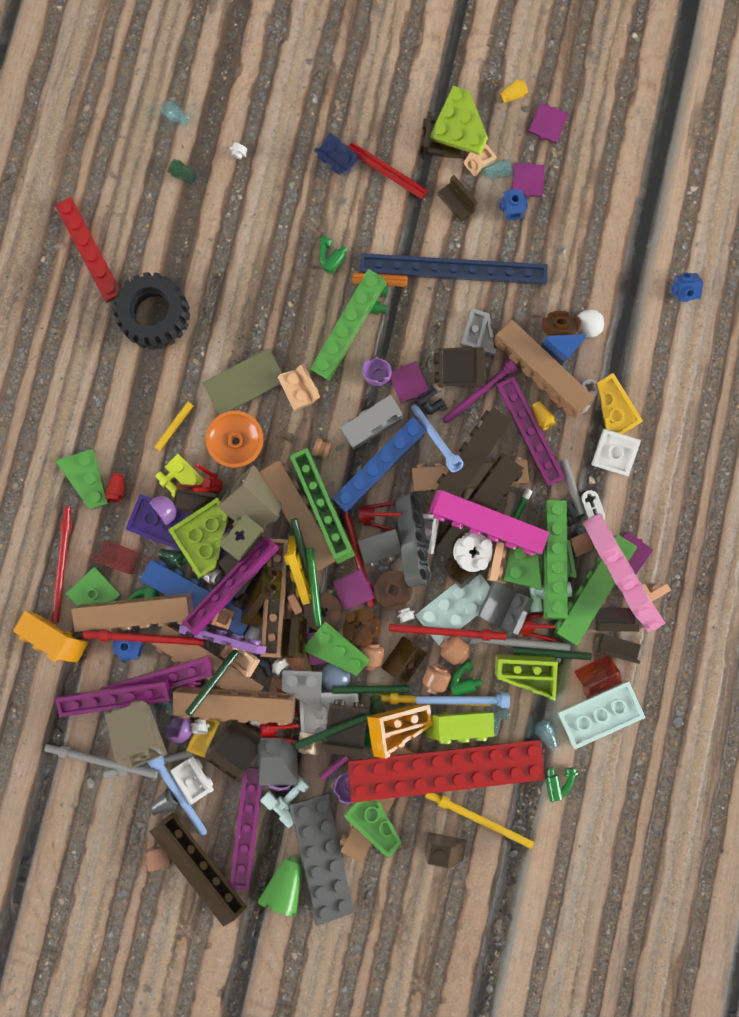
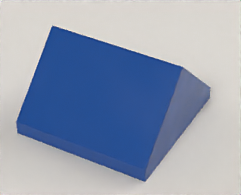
[540,334,586,366]

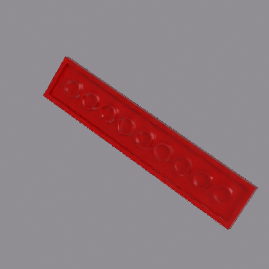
[347,739,545,803]

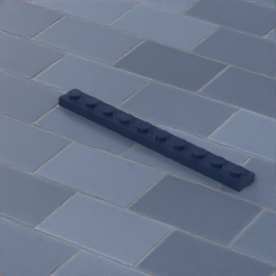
[360,253,548,285]

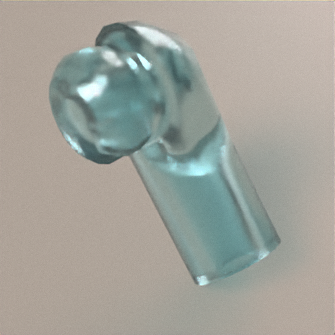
[494,708,509,735]

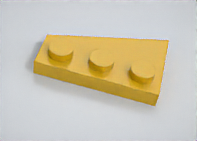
[595,373,643,434]
[284,536,311,605]

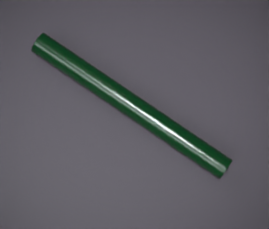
[290,518,311,592]
[513,647,592,660]
[185,649,239,716]
[332,685,410,694]
[294,713,370,750]

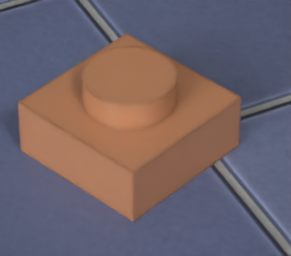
[286,594,303,615]

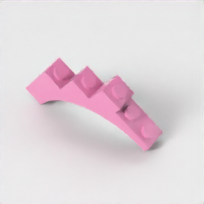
[583,513,665,632]

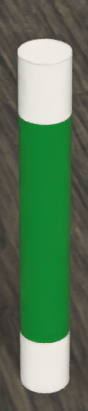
[512,488,533,520]

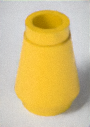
[499,79,528,103]
[531,401,556,430]

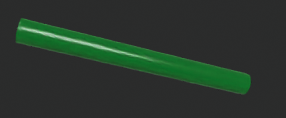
[306,548,322,626]

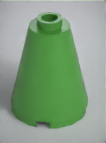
[258,856,303,917]

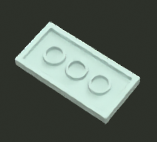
[415,574,490,645]
[557,681,646,750]

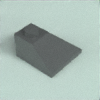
[257,738,298,785]

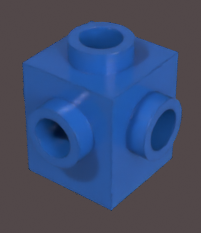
[499,189,528,221]
[671,273,703,302]
[112,631,145,661]

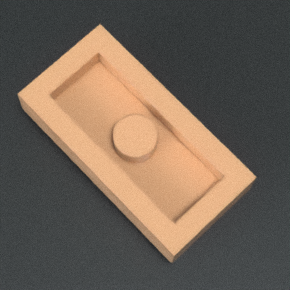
[220,644,260,677]

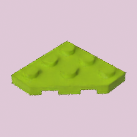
[430,86,488,155]
[168,498,229,579]

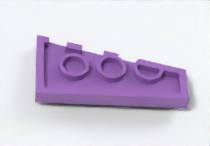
[178,625,267,654]

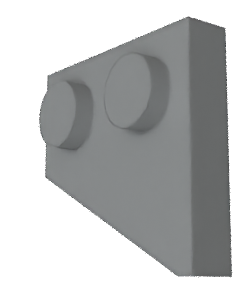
[460,308,496,356]
[282,670,322,710]

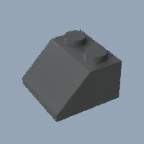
[358,529,401,567]

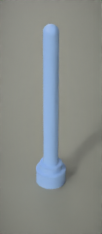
[411,404,464,472]
[415,692,510,708]
[147,757,207,836]

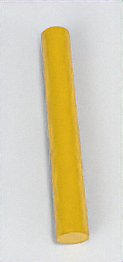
[154,401,194,451]

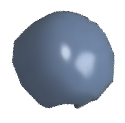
[322,663,350,692]

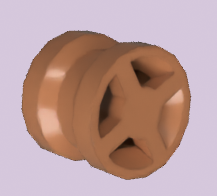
[312,438,332,460]

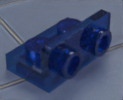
[314,132,360,175]

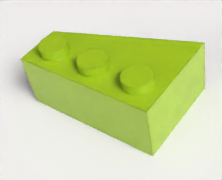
[495,654,558,701]
[425,711,494,744]

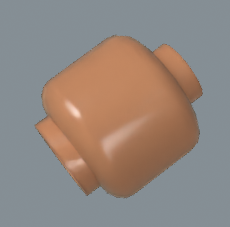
[440,636,470,665]
[359,640,384,671]
[423,664,451,694]

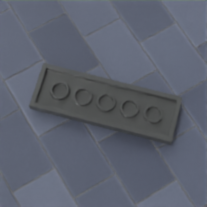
[289,793,354,926]

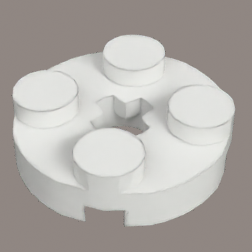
[453,532,493,572]

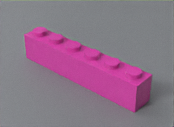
[429,490,549,556]

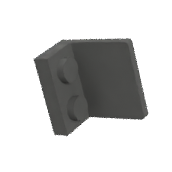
[478,581,534,635]

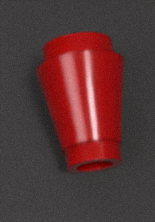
[105,473,124,503]

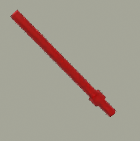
[51,507,72,622]
[341,511,375,608]
[389,624,506,641]
[83,629,204,646]

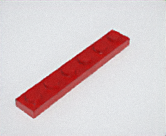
[54,197,120,303]

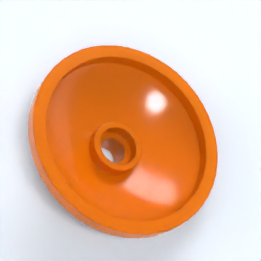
[206,411,264,468]

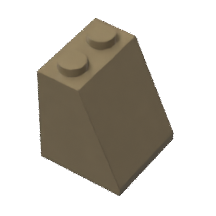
[218,465,282,530]
[105,700,167,769]

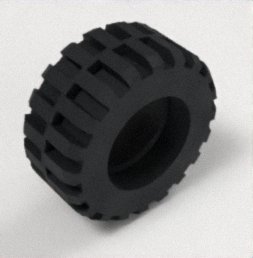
[113,272,190,350]

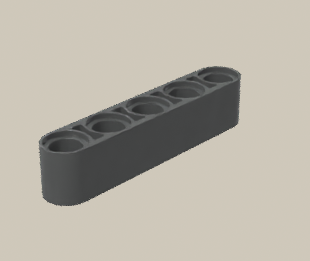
[396,492,431,587]

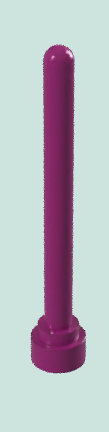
[443,359,518,423]

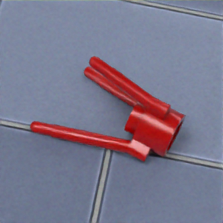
[177,463,223,493]
[359,501,402,531]
[519,612,557,642]
[260,709,300,744]

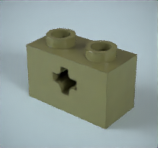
[220,514,265,562]

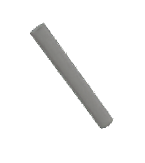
[560,459,585,516]

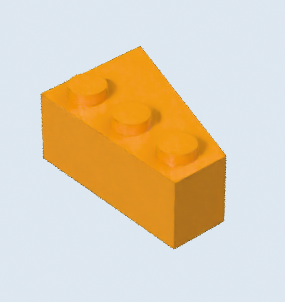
[13,611,89,663]
[367,704,433,759]

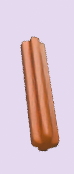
[352,272,408,287]

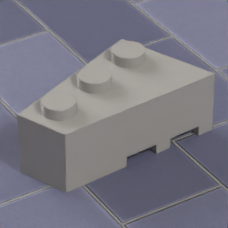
[341,395,403,450]

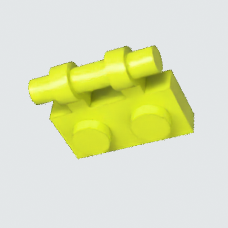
[155,454,204,498]

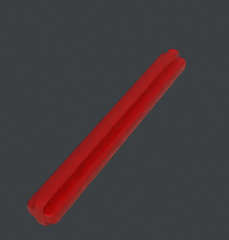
[347,142,428,199]

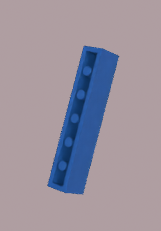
[332,417,427,515]
[140,559,249,636]

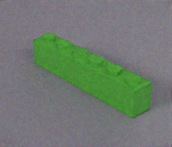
[310,269,387,382]
[290,448,355,564]
[543,500,568,620]
[554,534,637,646]

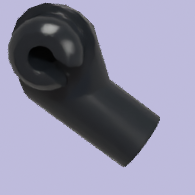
[565,498,577,527]
[253,654,273,677]

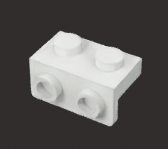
[169,757,213,805]

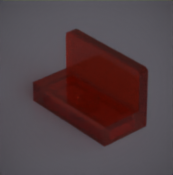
[92,540,141,574]
[574,655,622,699]

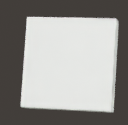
[591,429,641,476]

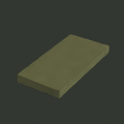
[202,348,282,415]

